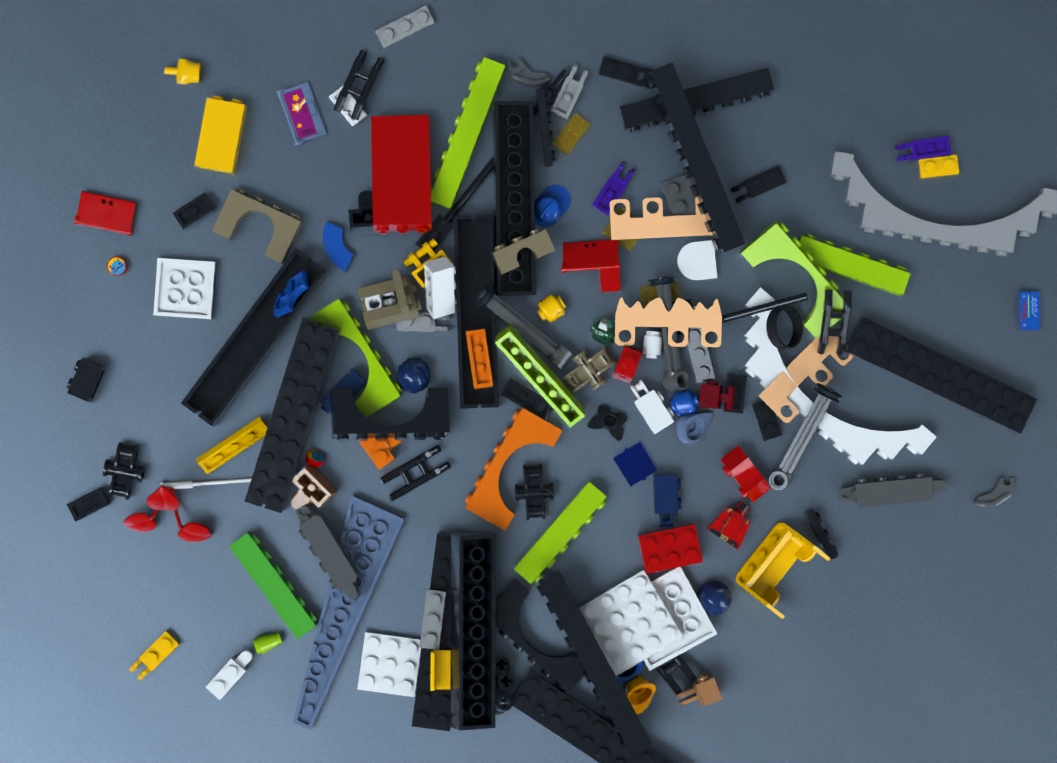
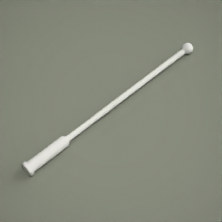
[160,473,298,489]

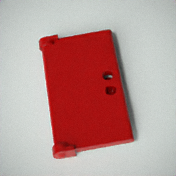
[74,191,136,236]
[561,239,620,273]

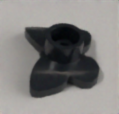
[587,405,627,441]

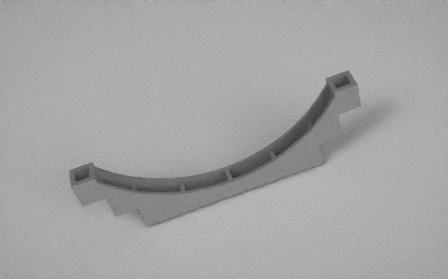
[829,151,1057,256]

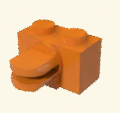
[359,438,403,470]

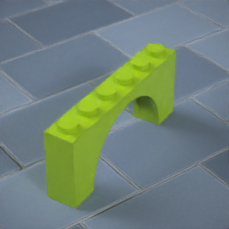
[741,220,852,339]
[309,299,402,418]

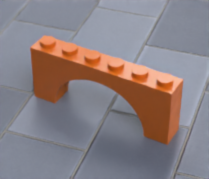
[464,408,563,531]

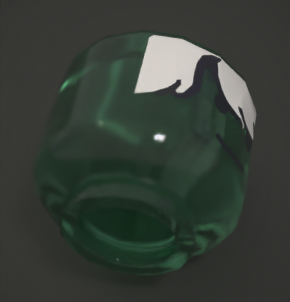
[590,318,615,346]

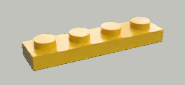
[196,416,268,474]

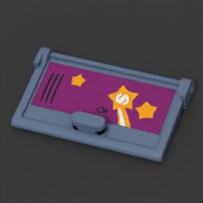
[276,82,327,146]

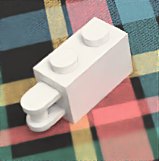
[630,379,675,434]
[206,650,253,700]

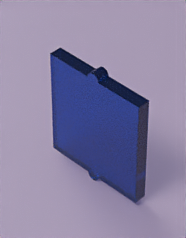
[613,442,657,487]

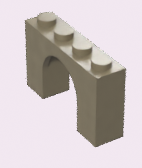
[212,188,302,264]

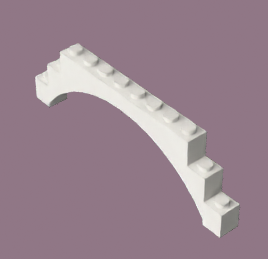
[743,287,936,465]

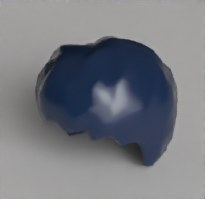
[397,357,430,394]
[697,580,732,617]

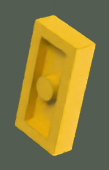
[918,155,959,179]

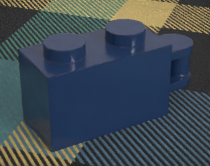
[653,474,681,527]

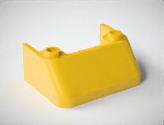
[736,523,830,619]

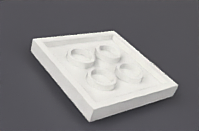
[153,258,216,320]
[357,632,421,697]

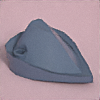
[676,412,713,444]

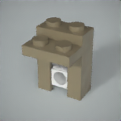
[357,270,422,330]

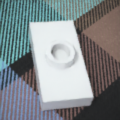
[329,86,368,127]

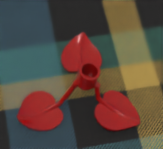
[123,485,213,542]

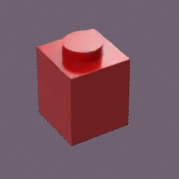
[599,268,621,293]

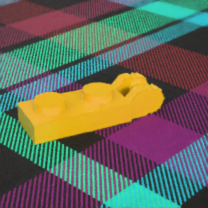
[129,631,180,681]

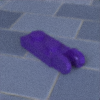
[895,135,952,162]
[592,162,635,216]

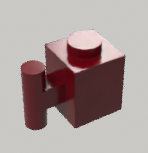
[699,381,735,410]

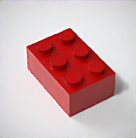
[637,523,703,574]

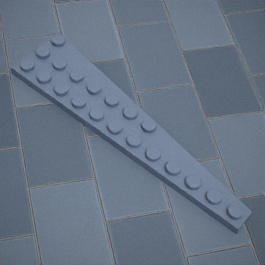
[293,496,405,730]

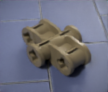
[561,346,617,394]

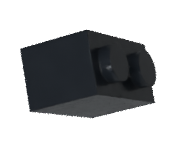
[67,358,107,402]

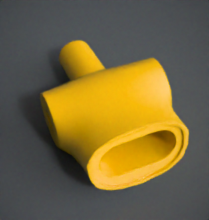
[164,59,201,85]

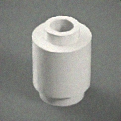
[642,331,663,359]

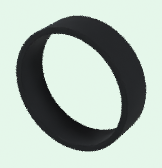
[766,306,803,349]

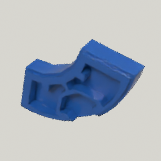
[323,221,354,272]
[274,270,309,317]

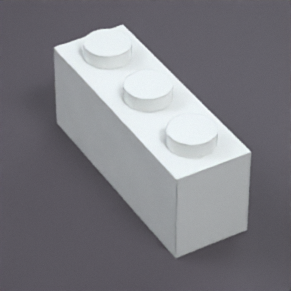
[424,256,457,319]

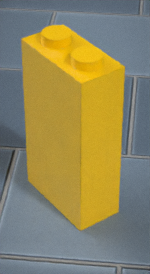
[194,96,247,174]

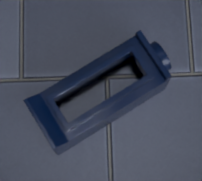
[319,368,366,415]

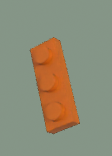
[466,329,493,389]

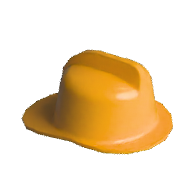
[625,674,656,715]

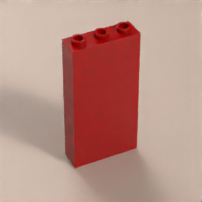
[371,115,432,234]

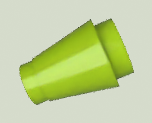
[252,632,282,654]

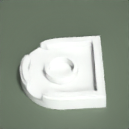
[677,240,718,281]

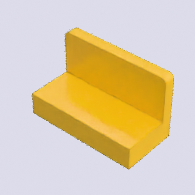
[430,650,451,691]

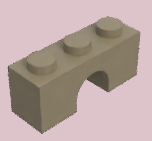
[491,228,555,274]

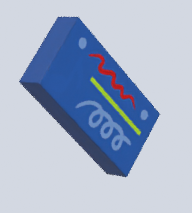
[1019,291,1040,330]

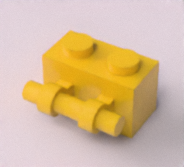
[403,238,452,288]

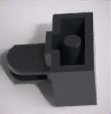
[348,190,378,236]

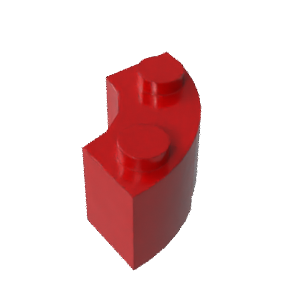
[720,446,771,502]

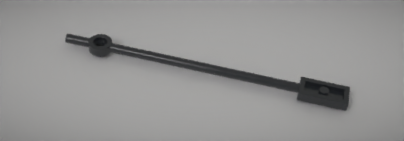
[415,69,569,256]

